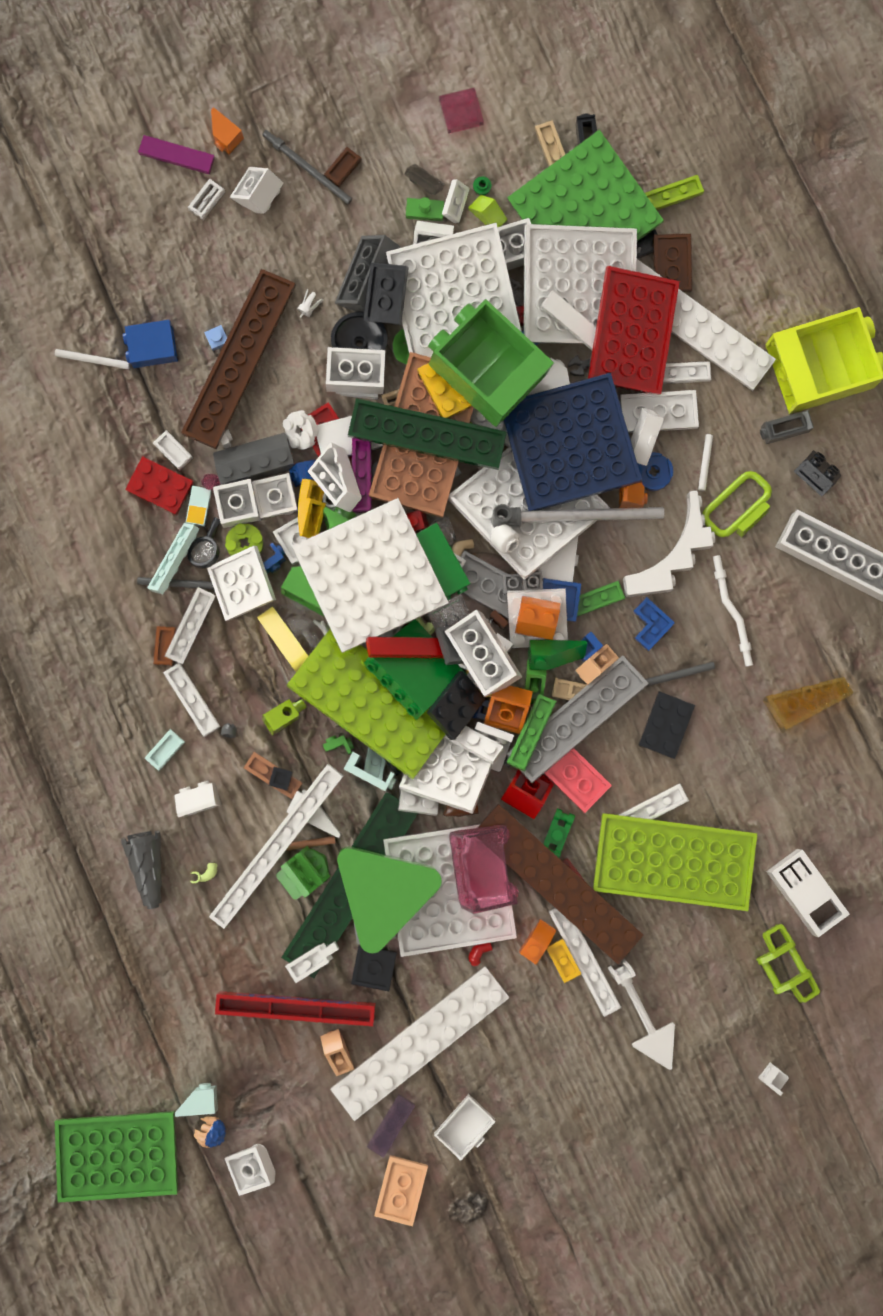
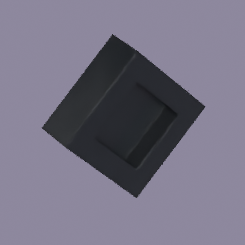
[269,767,293,791]

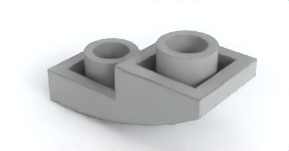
[502,572,543,594]

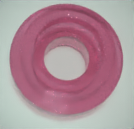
[201,474,220,490]

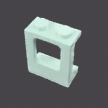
[344,752,397,792]

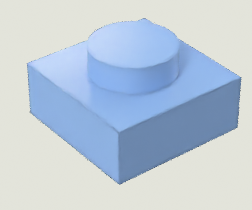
[204,325,227,351]

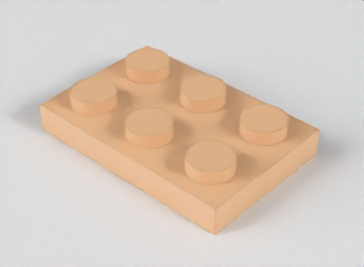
[374,1155,428,1227]

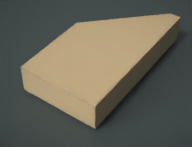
[551,678,587,701]

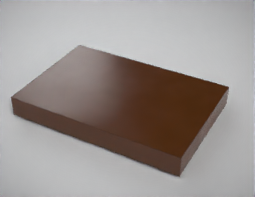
[653,234,692,292]

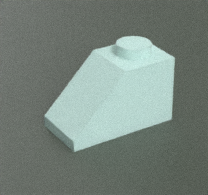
[175,1083,218,1117]

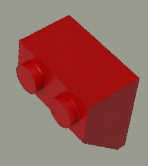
[501,769,554,819]

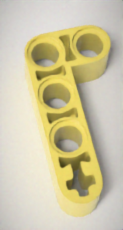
[257,606,308,672]

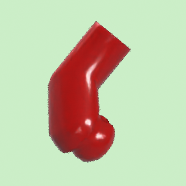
[468,943,493,966]

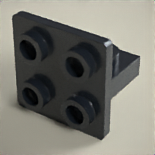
[794,450,841,497]

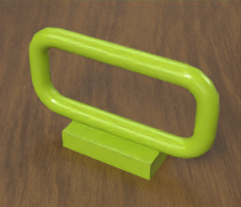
[702,471,772,538]

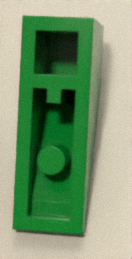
[528,640,587,670]

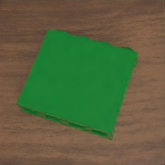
[408,523,471,623]
[364,619,467,720]

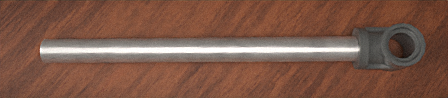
[491,504,664,528]

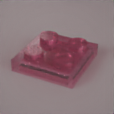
[439,87,484,134]

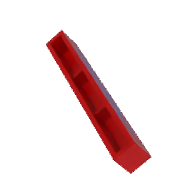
[215,991,376,1026]

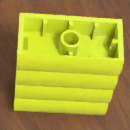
[765,307,883,414]

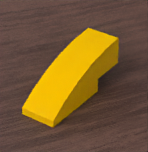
[298,479,326,538]

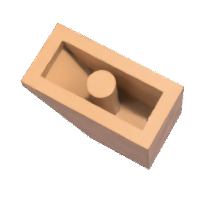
[575,644,619,685]
[320,1029,355,1077]

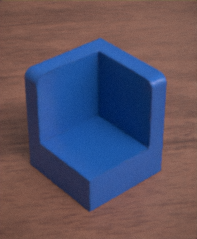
[581,632,603,662]

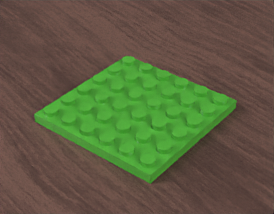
[507,130,664,241]

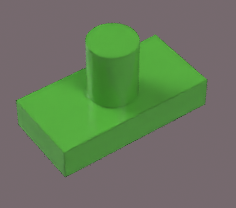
[406,197,444,222]

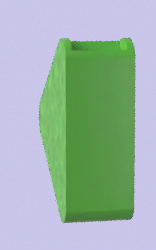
[337,846,442,953]

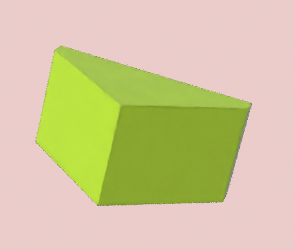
[468,195,508,227]

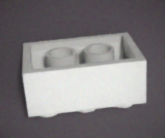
[326,347,385,394]

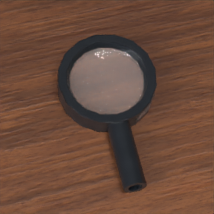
[187,517,220,569]

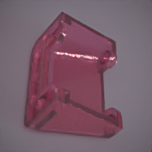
[449,825,518,914]

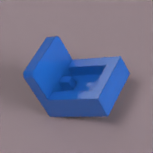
[289,459,316,487]
[263,543,286,574]

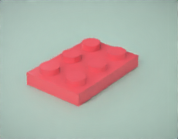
[544,749,612,813]

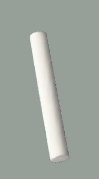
[698,434,713,491]

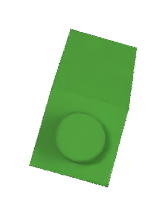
[524,659,546,704]

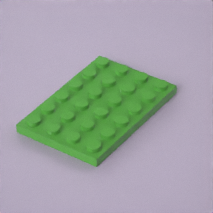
[54,1111,178,1203]

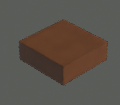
[490,610,509,630]

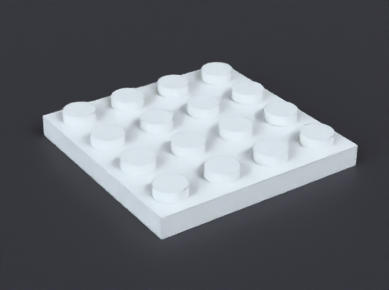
[399,737,500,814]

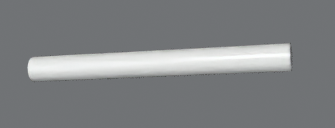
[55,349,130,369]

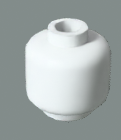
[490,524,519,553]

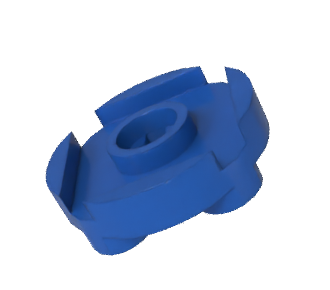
[637,452,673,491]

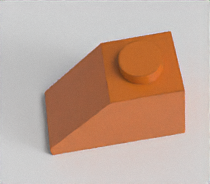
[211,107,244,154]
[519,919,557,964]

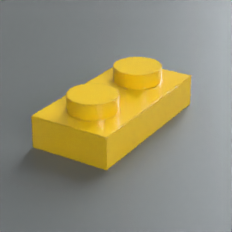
[546,938,581,983]

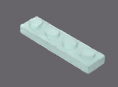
[147,523,199,595]

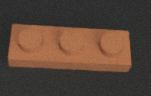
[244,752,303,799]

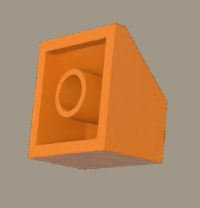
[515,596,560,640]
[484,685,533,734]

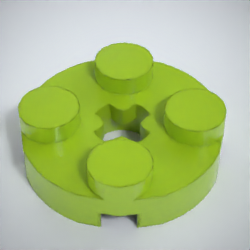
[225,523,264,556]

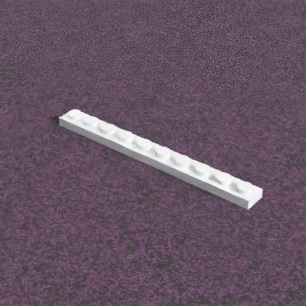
[209,764,344,929]

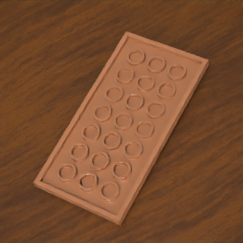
[369,352,474,518]

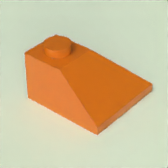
[619,482,648,508]

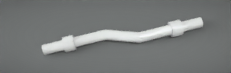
[713,555,753,667]

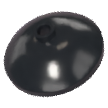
[331,312,388,350]

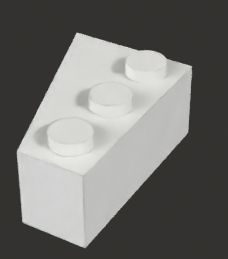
[308,442,362,512]

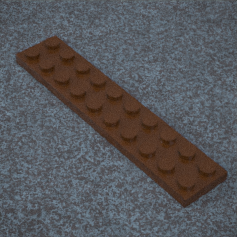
[181,269,296,450]
[473,804,644,964]

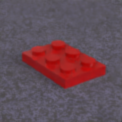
[125,456,194,515]

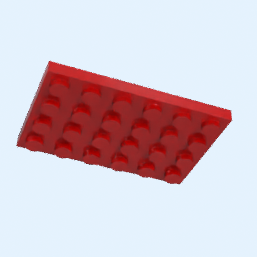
[588,266,680,395]

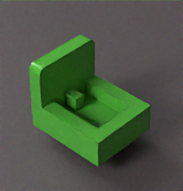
[323,735,354,755]

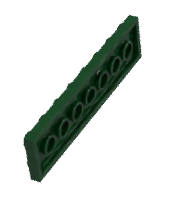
[348,398,507,470]

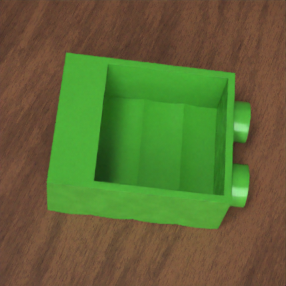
[428,299,554,427]

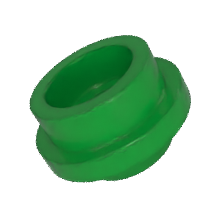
[473,176,492,195]

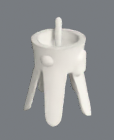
[297,289,323,318]

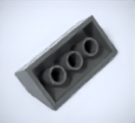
[335,235,400,312]
[213,432,295,485]

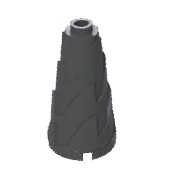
[121,831,162,909]

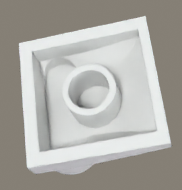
[252,473,298,519]
[224,1144,276,1196]

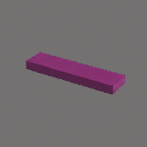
[138,135,215,175]
[352,438,372,513]

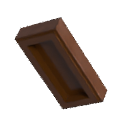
[324,147,362,187]

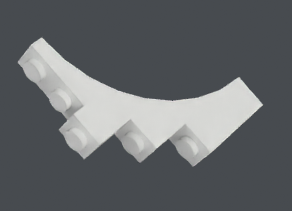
[623,491,715,598]

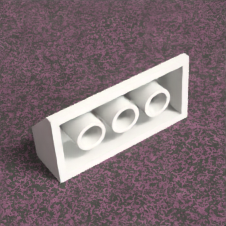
[445,610,522,697]

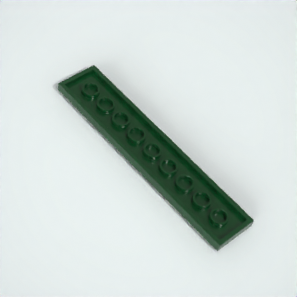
[281,792,418,979]

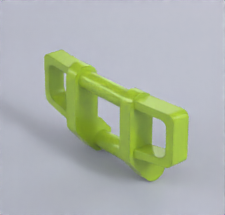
[756,924,820,1003]

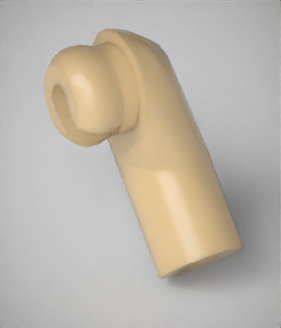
[451,539,474,557]

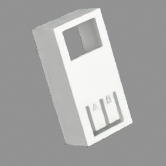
[766,849,850,937]

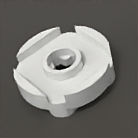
[283,410,318,450]

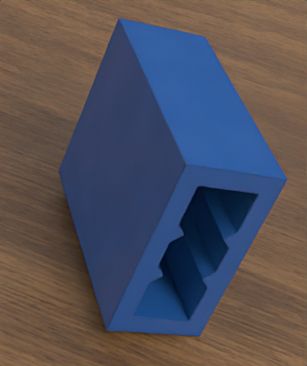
[123,320,178,368]

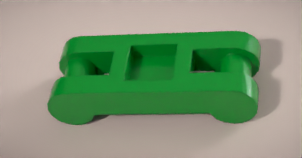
[543,808,575,858]

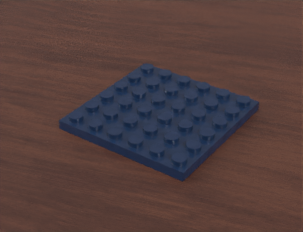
[504,373,642,511]

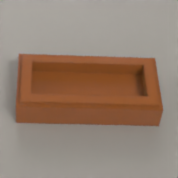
[153,626,177,666]

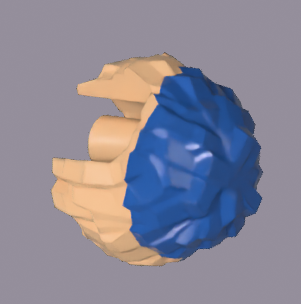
[194,1116,226,1148]

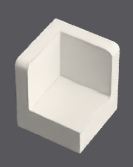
[758,1062,789,1096]

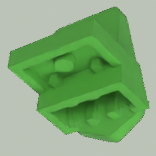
[276,846,331,900]

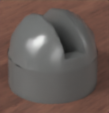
[221,723,237,738]

